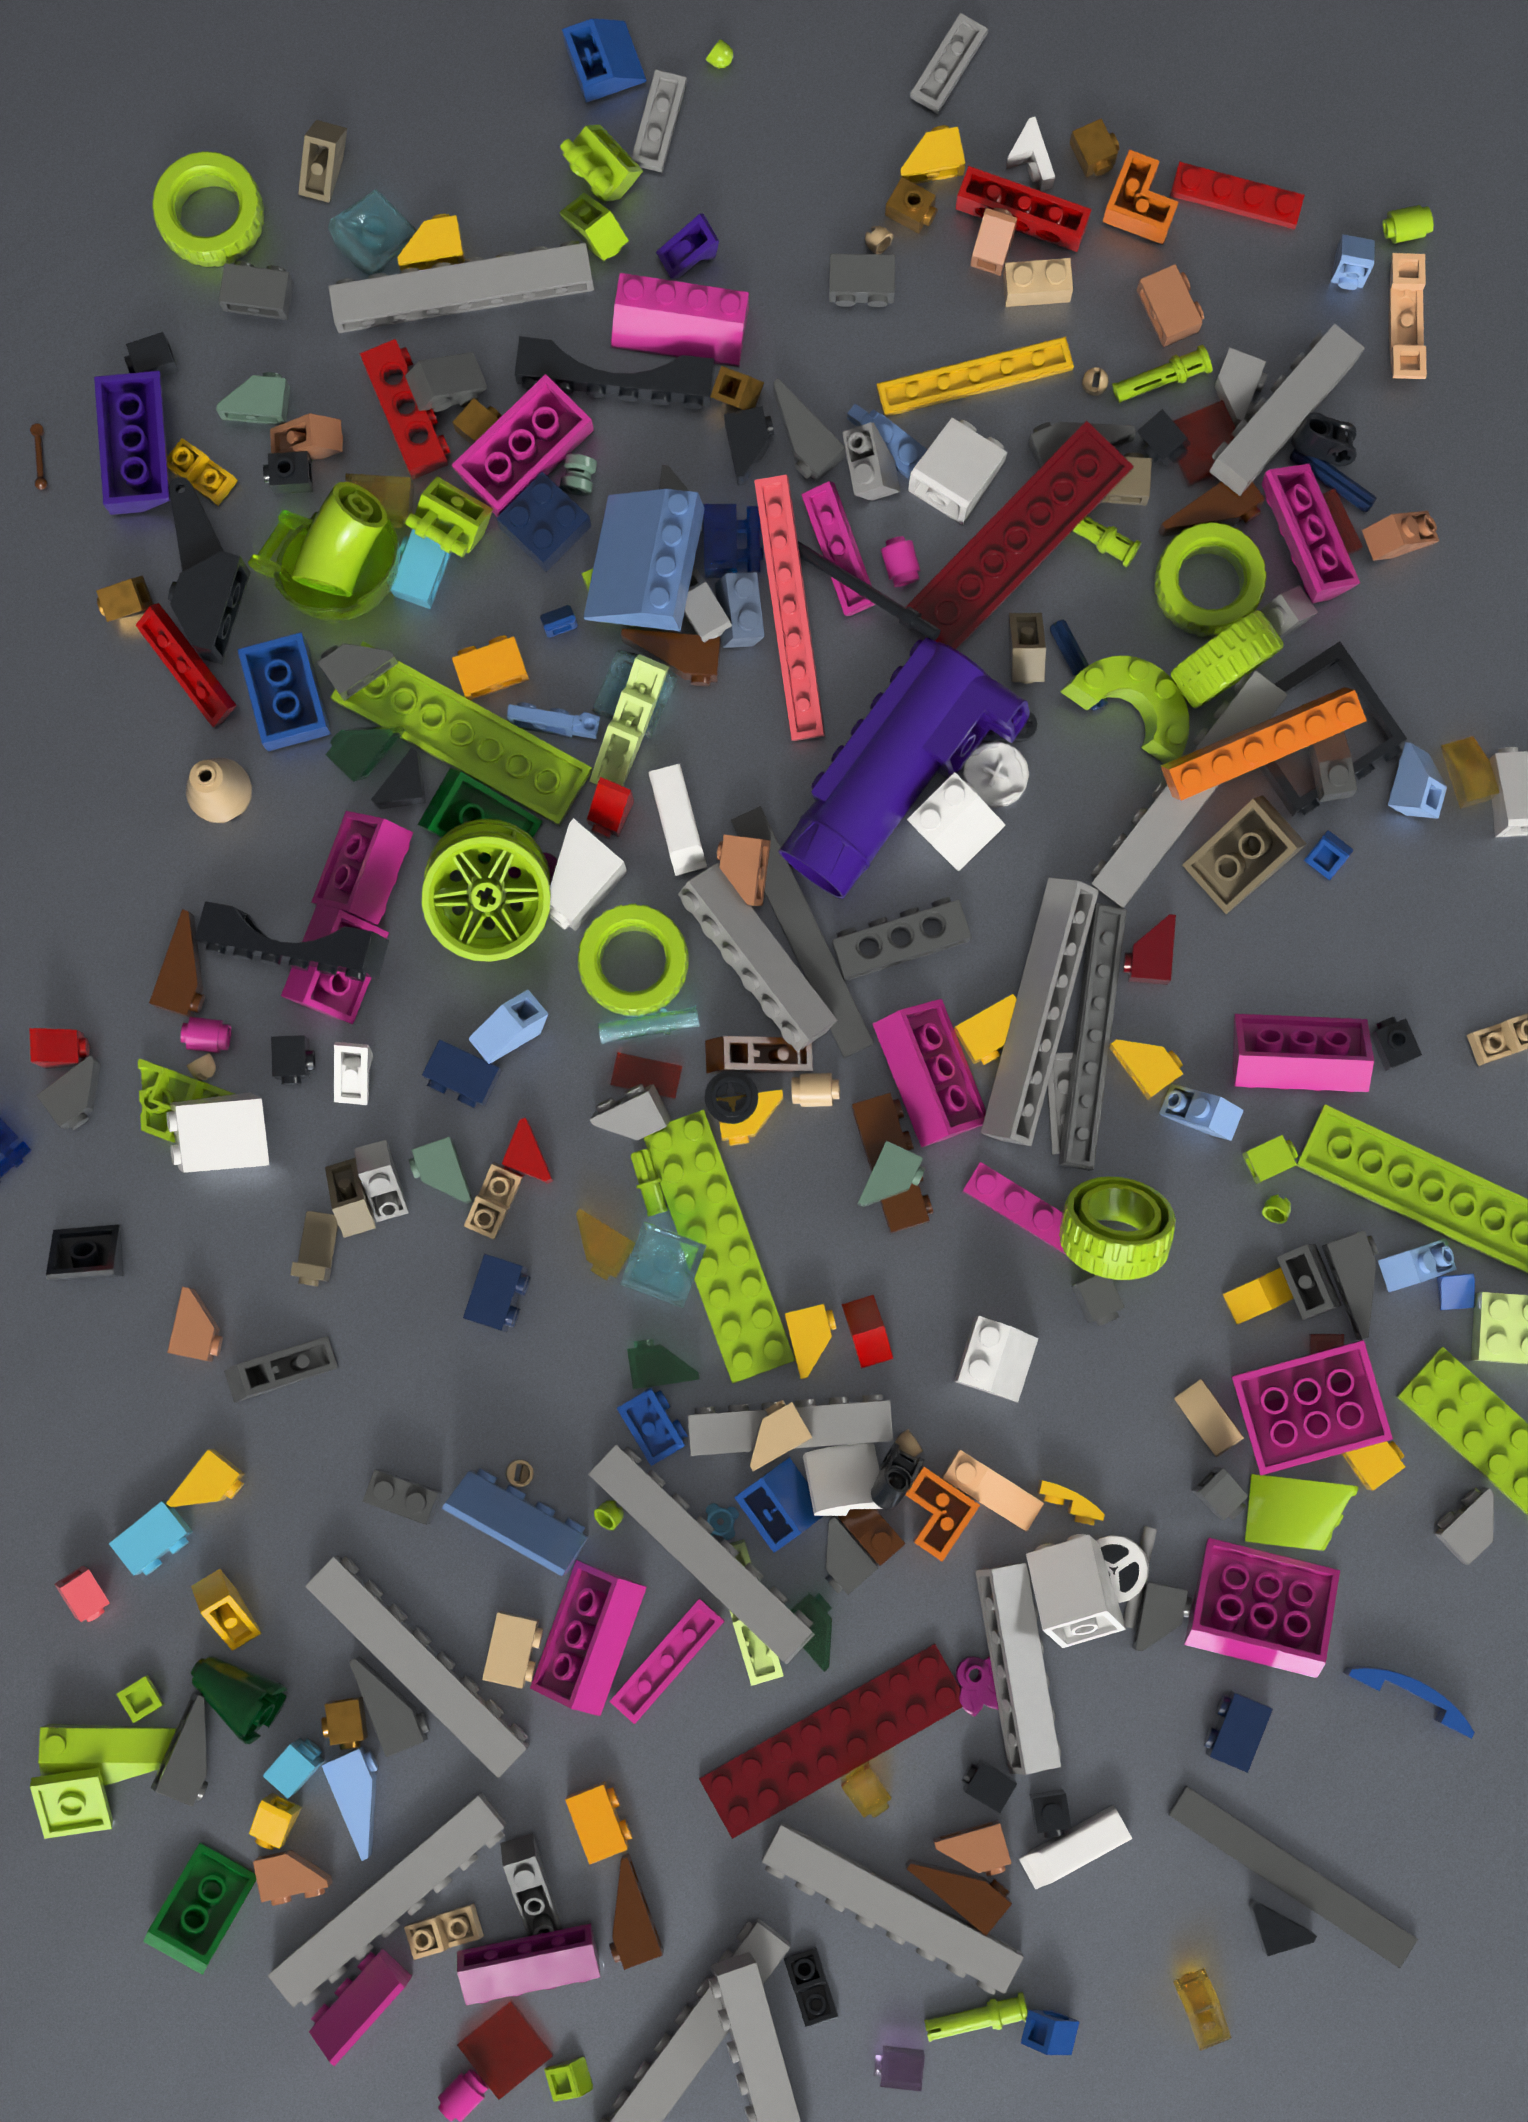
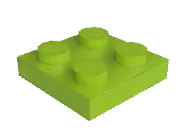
[30,1768,113,1839]

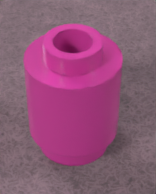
[881,536,921,587]
[181,1017,231,1053]
[438,2069,489,2122]

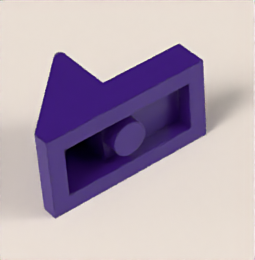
[656,213,719,279]

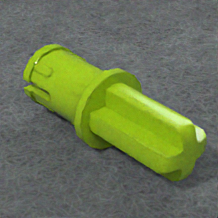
[631,1149,668,1217]

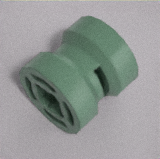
[559,454,597,496]

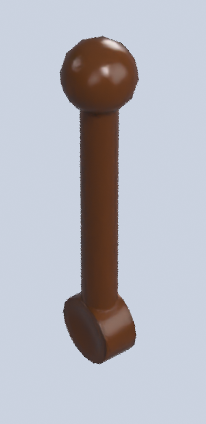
[30,423,48,490]

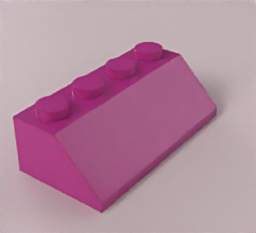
[611,273,750,367]
[452,374,594,517]
[1261,464,1360,604]
[873,999,986,1148]
[1233,1014,1374,1092]
[530,1560,647,1716]

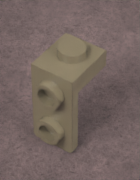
[290,1211,339,1287]

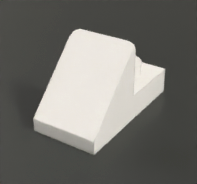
[1006,117,1055,191]
[334,1042,373,1105]

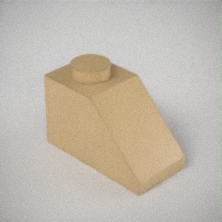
[750,1400,812,1471]

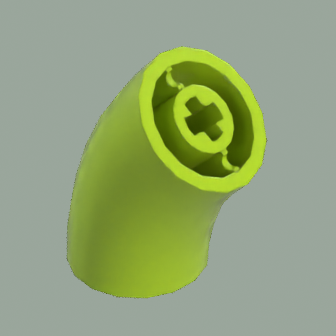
[291,482,388,597]

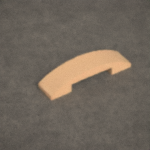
[1389,253,1427,379]

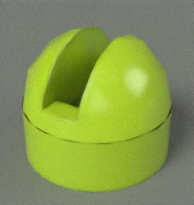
[706,39,733,68]
[1262,1194,1291,1224]
[594,1500,624,1530]

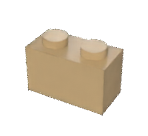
[1003,258,1073,307]
[482,1611,543,1689]

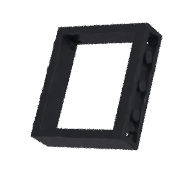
[1259,641,1407,817]

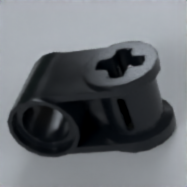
[1291,412,1357,466]
[871,1443,924,1510]

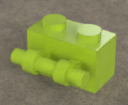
[560,125,643,201]
[405,476,493,557]

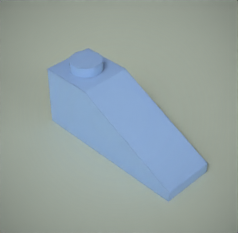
[322,1746,378,1861]

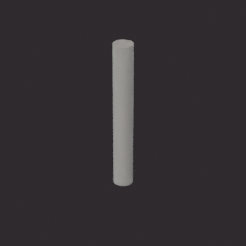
[1123,1526,1157,1629]

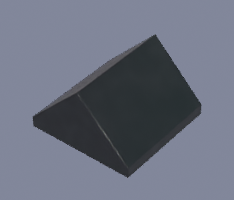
[46,1224,124,1282]

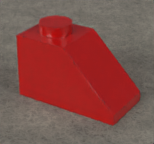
[587,777,634,839]
[29,1028,90,1069]

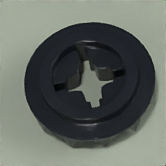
[705,1070,758,1124]

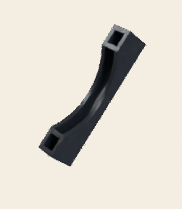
[514,336,715,409]
[195,901,389,982]

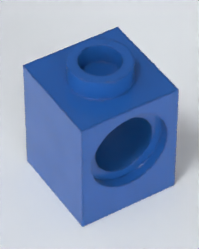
[1021,2010,1080,2055]

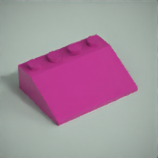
[1231,1340,1393,1475]
[1184,1538,1340,1678]

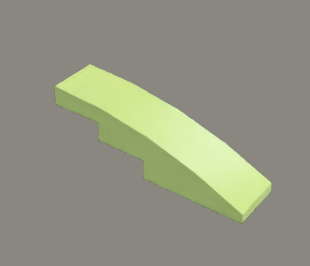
[589,654,669,786]
[729,1539,784,1686]

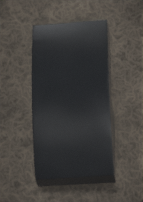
[784,1948,839,2029]

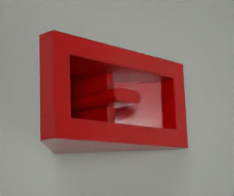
[501,1117,554,1184]
[841,1295,893,1369]

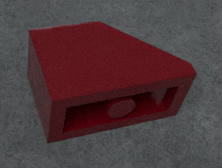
[1123,914,1176,985]

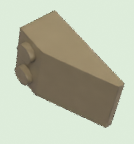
[1182,795,1307,914]

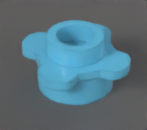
[706,1503,739,1540]

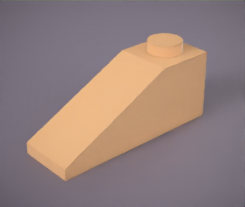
[941,1449,1044,1532]

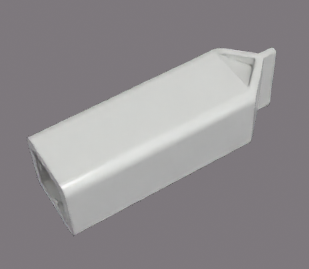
[648,764,707,876]
[1019,1805,1132,1890]

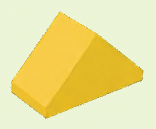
[1222,1267,1294,1325]

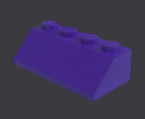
[94,371,170,515]

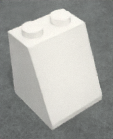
[908,418,1007,525]
[1489,747,1528,837]
[907,772,1006,872]
[549,818,627,931]
[166,1092,269,1173]
[954,1316,1038,1403]
[1026,1534,1126,1648]

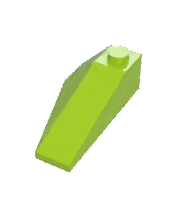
[38,1724,177,1786]

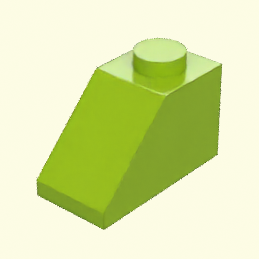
[559,193,629,261]

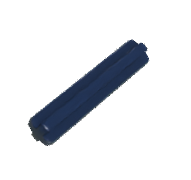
[1290,449,1377,512]
[1050,619,1108,711]

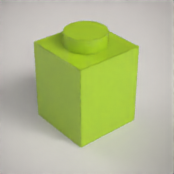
[1242,1135,1298,1184]

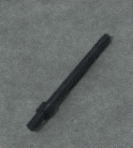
[798,541,941,641]

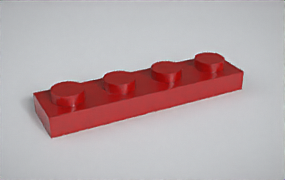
[1170,161,1305,229]
[135,603,237,727]

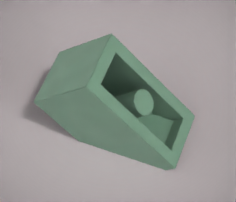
[216,372,290,425]
[409,1137,474,1204]
[857,1141,926,1207]

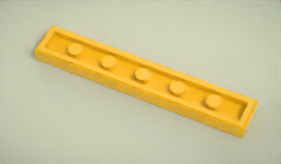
[876,336,1074,417]

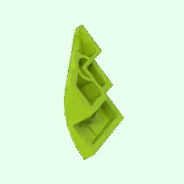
[137,1058,235,1143]
[1245,1474,1358,1551]

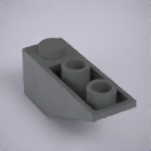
[500,1833,562,1936]

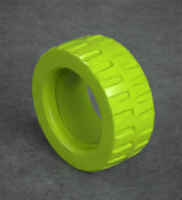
[152,151,265,267]
[1154,522,1267,637]
[1170,610,1284,708]
[578,903,689,1017]
[1059,1176,1176,1280]

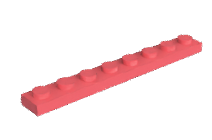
[754,474,826,741]

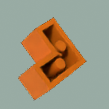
[1103,149,1179,245]
[906,1466,980,1562]

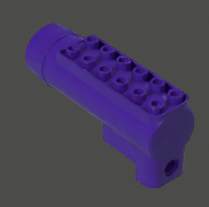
[778,637,1030,899]

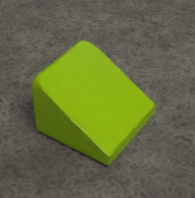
[544,2057,593,2102]

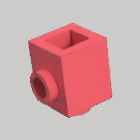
[54,1565,110,1622]

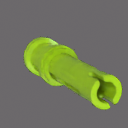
[1112,344,1213,403]
[1073,516,1142,568]
[924,1992,1028,2042]

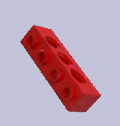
[955,166,1092,252]
[359,339,451,480]

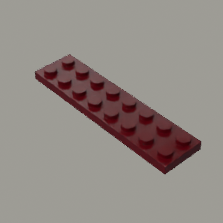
[905,421,1134,650]
[699,1643,969,1839]

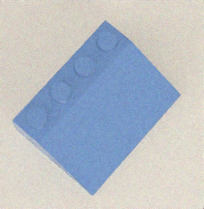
[583,489,705,631]
[442,1468,589,1576]

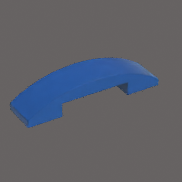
[1343,1666,1475,1739]

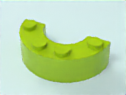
[1060,656,1190,764]

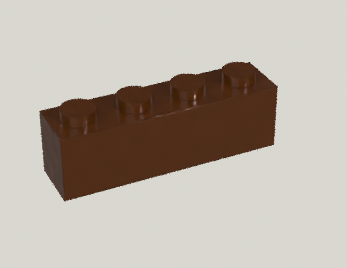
[851,1093,934,1234]

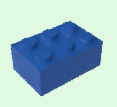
[237,632,331,751]

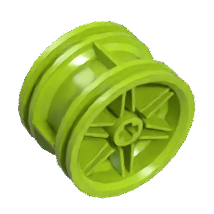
[422,819,551,962]

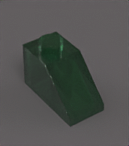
[325,726,406,782]
[627,1339,701,1390]
[789,1591,832,1672]

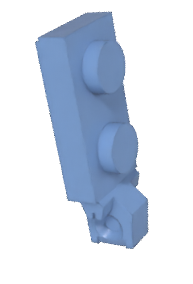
[847,404,928,480]
[507,702,600,739]

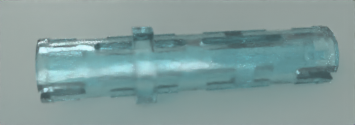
[598,1006,700,1044]

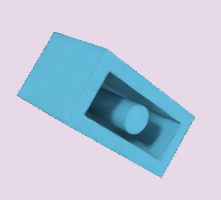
[388,529,452,609]
[109,1500,193,1576]
[263,1738,325,1799]

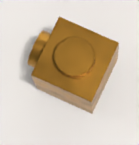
[1069,118,1120,177]
[885,177,938,234]
[710,366,764,410]
[453,398,502,445]
[96,575,153,622]
[321,1696,368,1750]

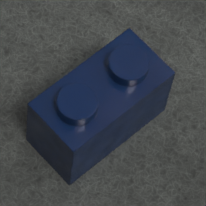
[422,1039,502,1108]
[1204,1690,1273,1773]

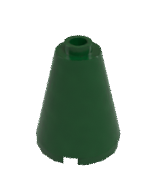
[191,1656,287,1744]

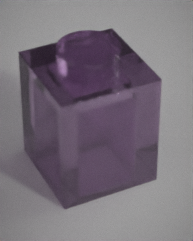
[873,2046,925,2091]

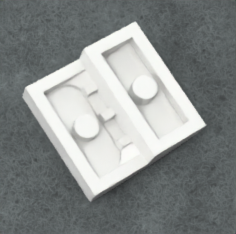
[803,1443,882,1516]

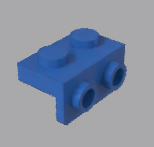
[617,1387,688,1466]

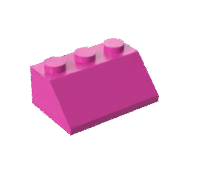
[311,811,413,925]
[281,904,389,1024]
[309,1948,412,2066]

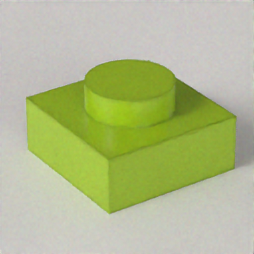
[116,1675,165,1723]

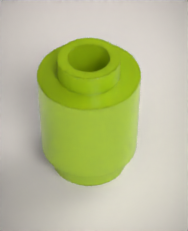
[1382,205,1434,244]

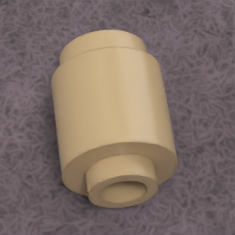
[792,1073,840,1107]

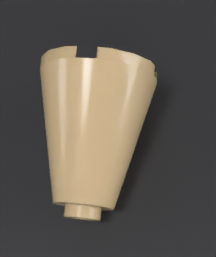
[186,757,252,823]

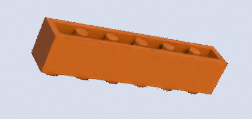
[1160,687,1367,801]

